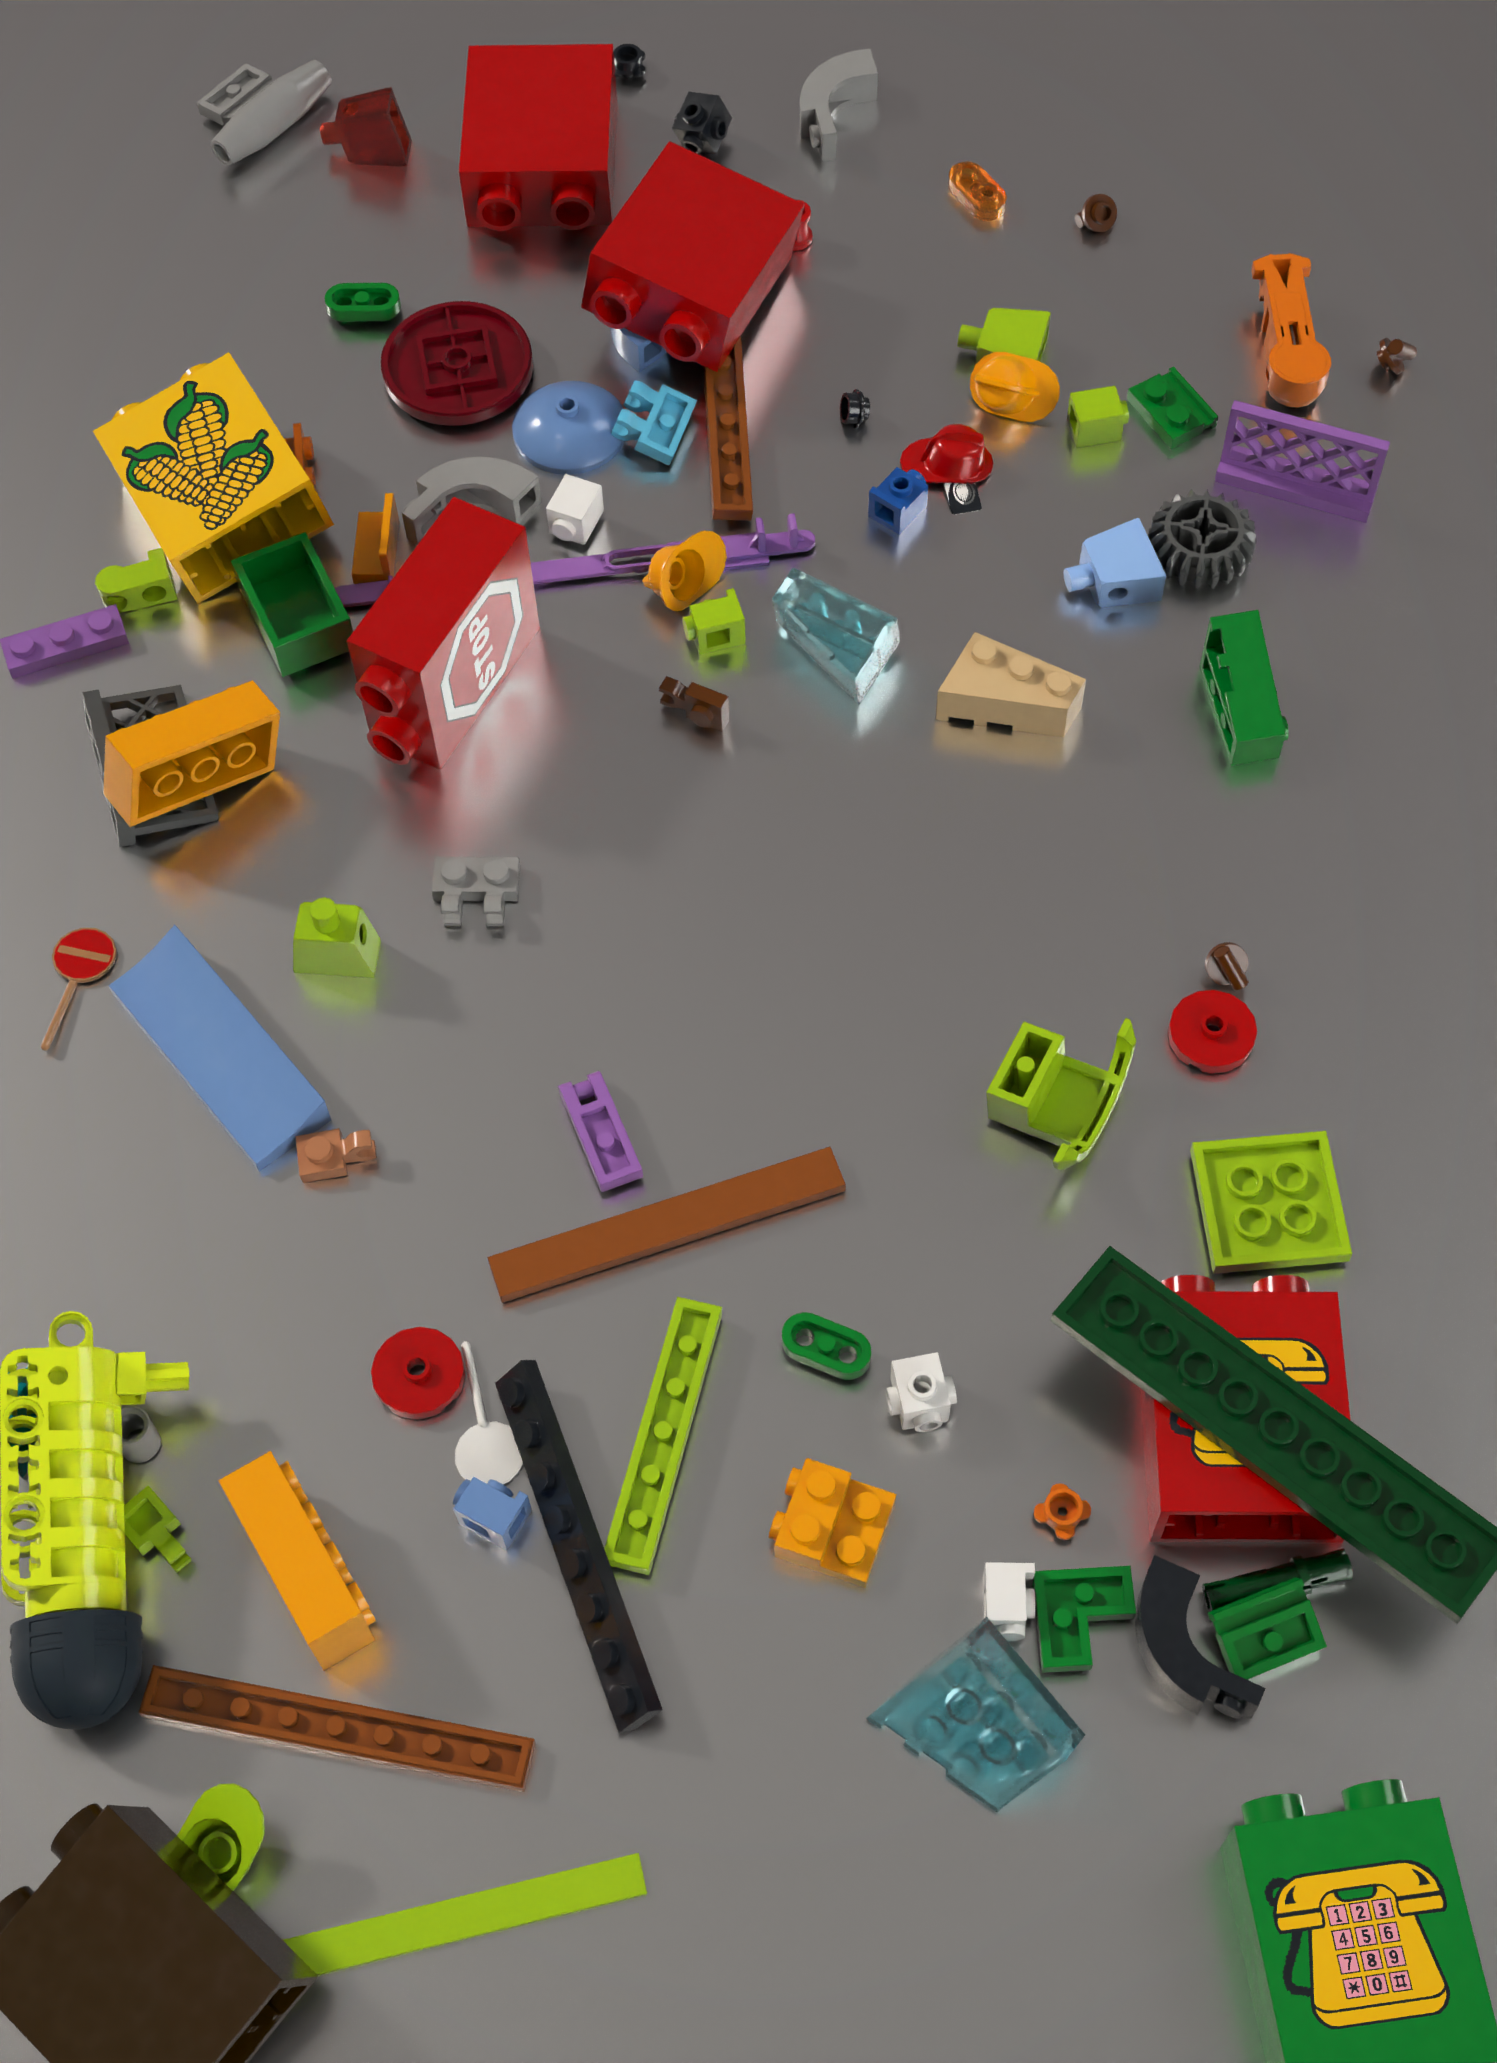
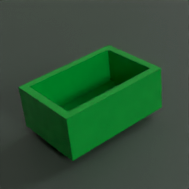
[231,532,353,677]

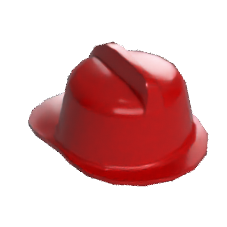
[900,424,994,483]

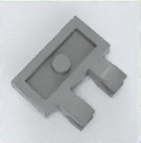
[432,857,520,926]

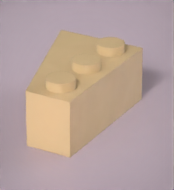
[935,632,1086,738]

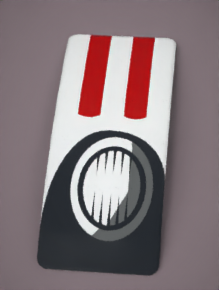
[943,483,982,515]

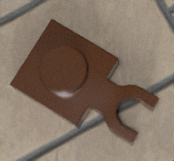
[659,676,730,732]

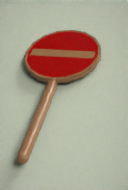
[41,928,117,1051]

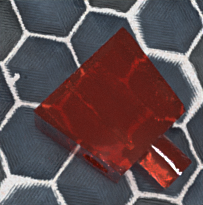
[320,87,412,166]

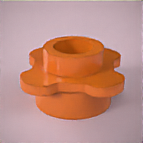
[1034,1483,1091,1540]

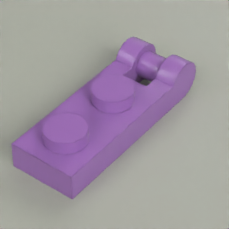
[558,1071,643,1193]

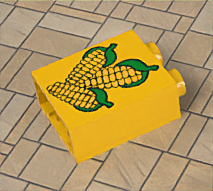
[93,352,334,604]

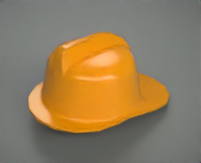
[970,352,1060,422]
[642,531,727,611]

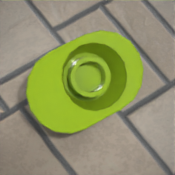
[177,1783,265,1891]

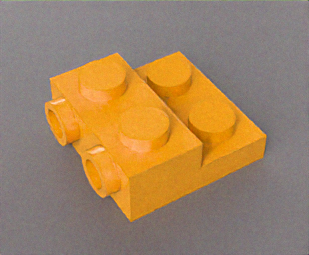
[768,1458,896,1588]

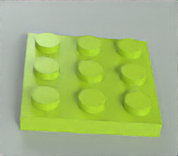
[1190,1131,1352,1274]

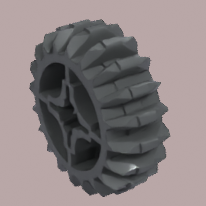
[1148,489,1257,590]

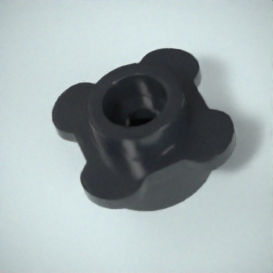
[614,44,646,78]

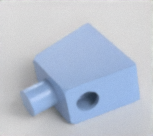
[1063,518,1166,608]

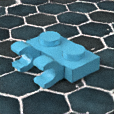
[611,380,697,466]

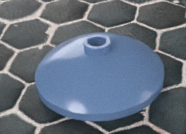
[512,381,625,475]

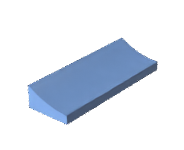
[109,924,331,1172]

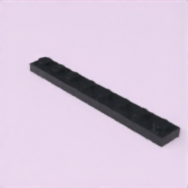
[495,1360,663,1733]

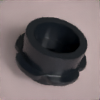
[840,389,870,428]

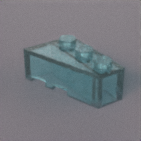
[772,567,900,705]

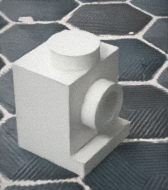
[983,1562,1035,1641]

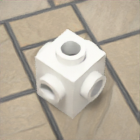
[886,1352,957,1432]

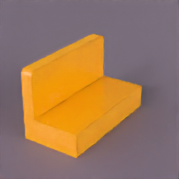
[351,493,400,584]

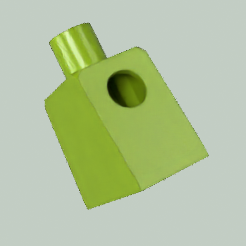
[957,308,1051,364]
[293,897,381,978]

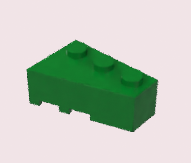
[1199,610,1289,766]

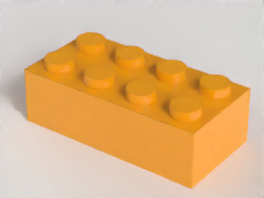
[103,680,280,827]
[218,1451,376,1671]

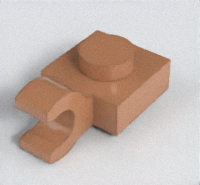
[295,1128,377,1183]

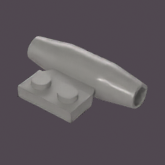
[196,60,332,166]

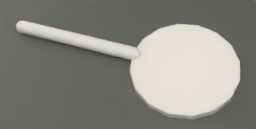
[455,1341,523,1485]

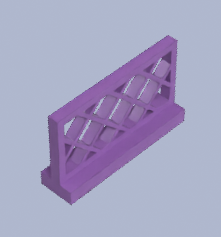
[1214,400,1390,523]

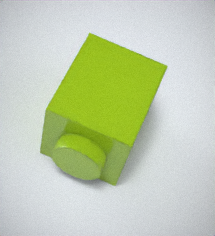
[1067,386,1129,448]

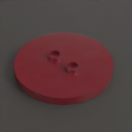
[381,301,533,426]

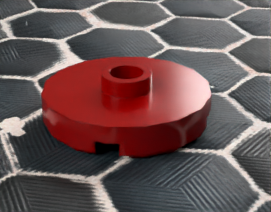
[1168,990,1258,1074]
[371,1327,466,1420]

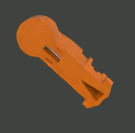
[1251,253,1331,408]

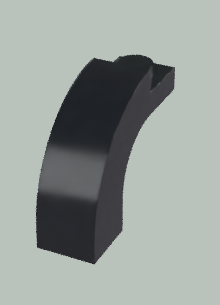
[1135,1555,1266,1719]

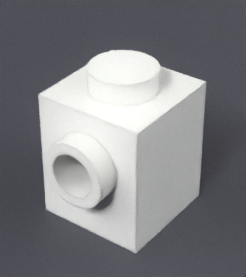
[546,474,604,545]

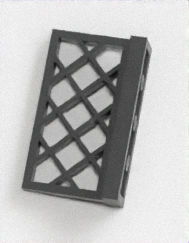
[82,685,218,847]

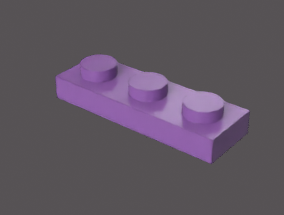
[0,604,129,679]

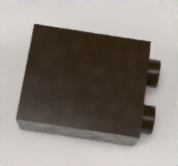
[0,1803,319,2063]

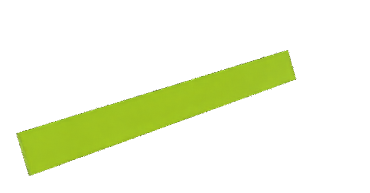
[283,1853,647,1975]

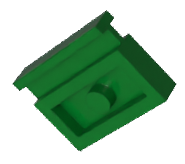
[1127,366,1218,449]
[1207,1577,1327,1680]

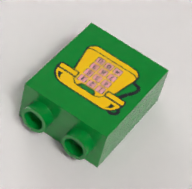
[1220,1779,1497,2063]

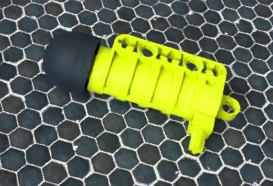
[0,1311,190,1730]

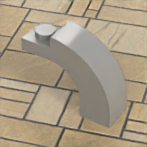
[800,48,878,162]
[402,456,542,545]

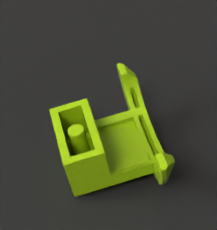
[986,1018,1136,1171]

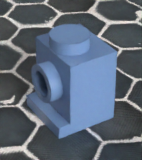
[453,1477,532,1551]

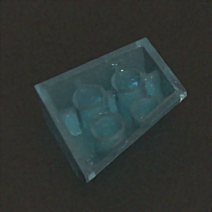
[866,1617,1085,1812]

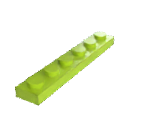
[604,1297,722,1575]

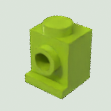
[682,588,746,655]

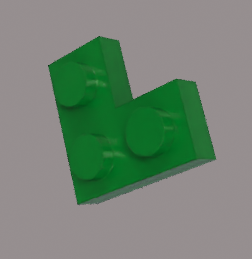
[1033,1566,1136,1673]

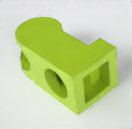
[95,548,178,613]

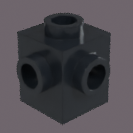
[672,92,732,154]

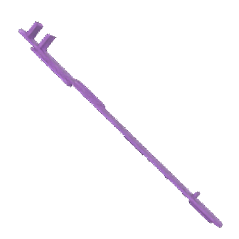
[335,513,815,608]

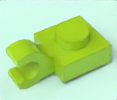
[124,1485,192,1573]

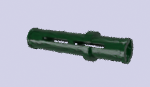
[1202,1548,1353,1612]

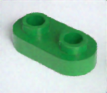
[325,283,401,322]
[782,1312,871,1380]

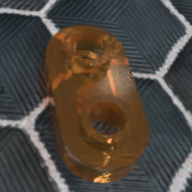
[948,161,1007,221]

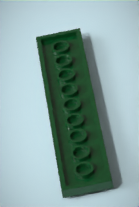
[1051,1246,1497,1624]

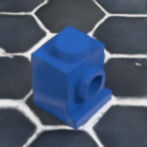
[868,467,929,535]

